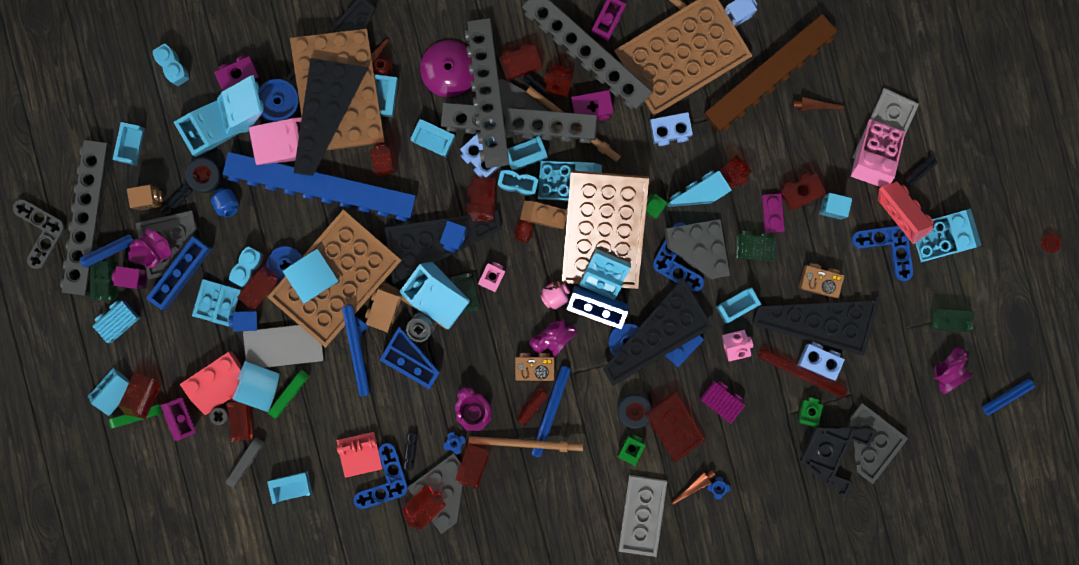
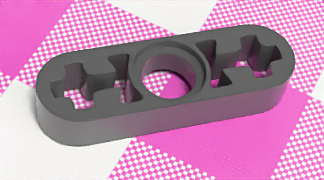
[225,437,265,489]

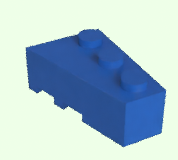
[380,327,441,390]

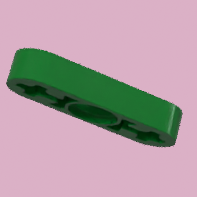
[268,370,310,420]
[108,404,163,429]

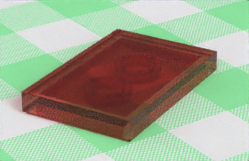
[645,392,706,462]

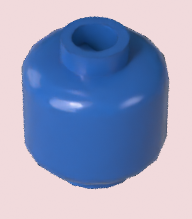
[210,188,239,217]

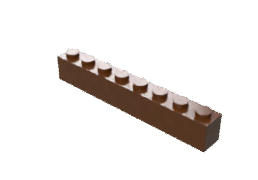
[704,14,837,132]

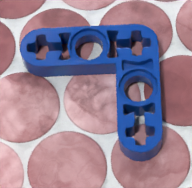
[653,222,704,292]
[851,226,913,281]
[354,443,408,509]

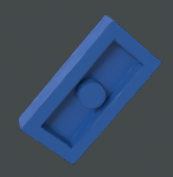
[665,335,704,367]

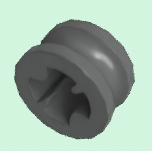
[210,407,229,425]

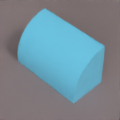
[88,368,134,416]

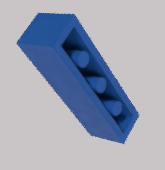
[146,236,212,310]

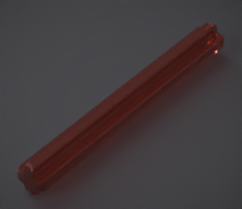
[759,349,848,398]

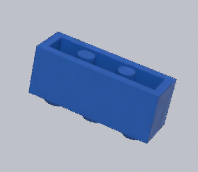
[567,285,628,329]

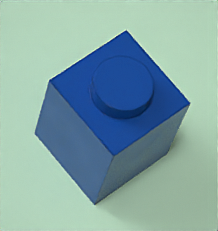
[228,310,257,332]

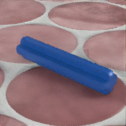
[79,235,133,268]
[982,379,1035,415]

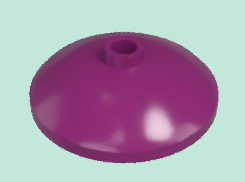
[420,40,474,98]

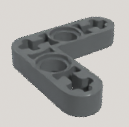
[13,200,66,269]

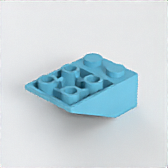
[217,75,264,135]
[174,100,239,158]
[538,161,602,202]
[667,170,731,207]
[916,209,981,262]
[400,262,470,329]

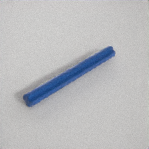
[342,304,370,396]
[531,366,571,457]

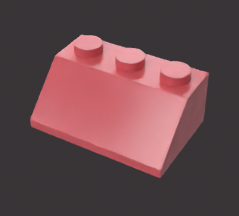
[878,182,933,244]
[180,352,243,415]

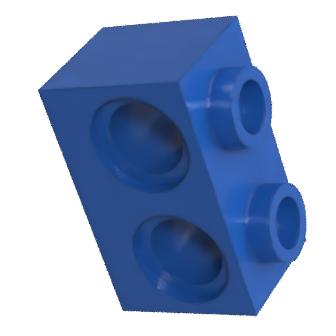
[440,221,468,253]

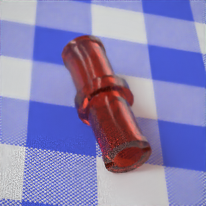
[516,389,549,426]

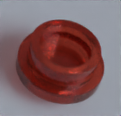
[1041,234,1061,253]

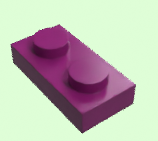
[761,194,785,234]

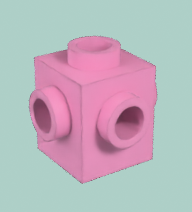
[722,330,753,361]

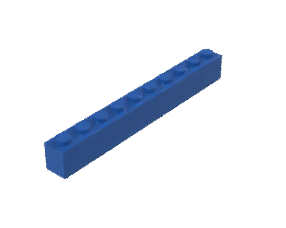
[223,152,417,221]

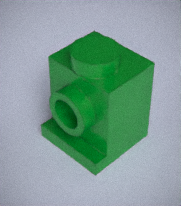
[646,193,667,220]
[797,397,823,427]
[617,434,646,466]

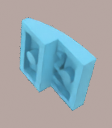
[283,249,338,304]
[579,249,631,300]
[191,279,241,326]
[232,361,279,412]

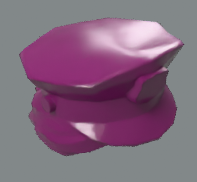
[128,228,172,268]
[530,319,578,357]
[933,347,973,394]
[455,387,491,431]

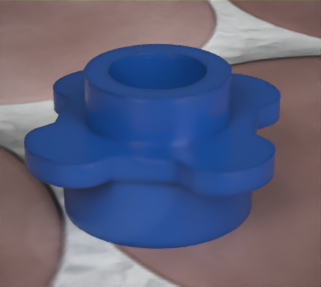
[443,432,465,454]
[707,476,730,500]

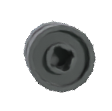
[406,310,437,342]

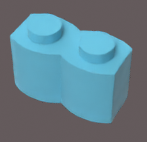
[153,44,189,86]
[498,170,538,196]
[229,247,264,287]

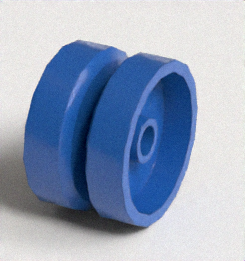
[258,79,299,123]

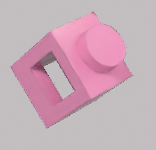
[478,262,505,292]

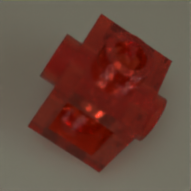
[544,65,574,96]
[719,154,752,189]

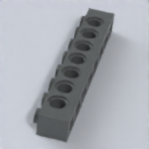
[522,0,653,110]
[465,18,510,168]
[441,103,598,143]
[60,140,112,296]

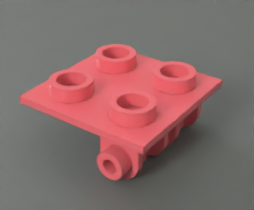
[337,432,382,478]

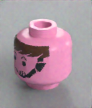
[541,281,570,309]

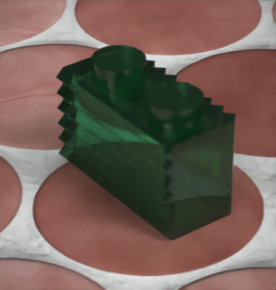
[734,231,776,261]

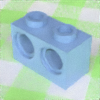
[725,0,757,27]
[649,112,693,146]
[460,134,501,179]
[797,342,845,381]

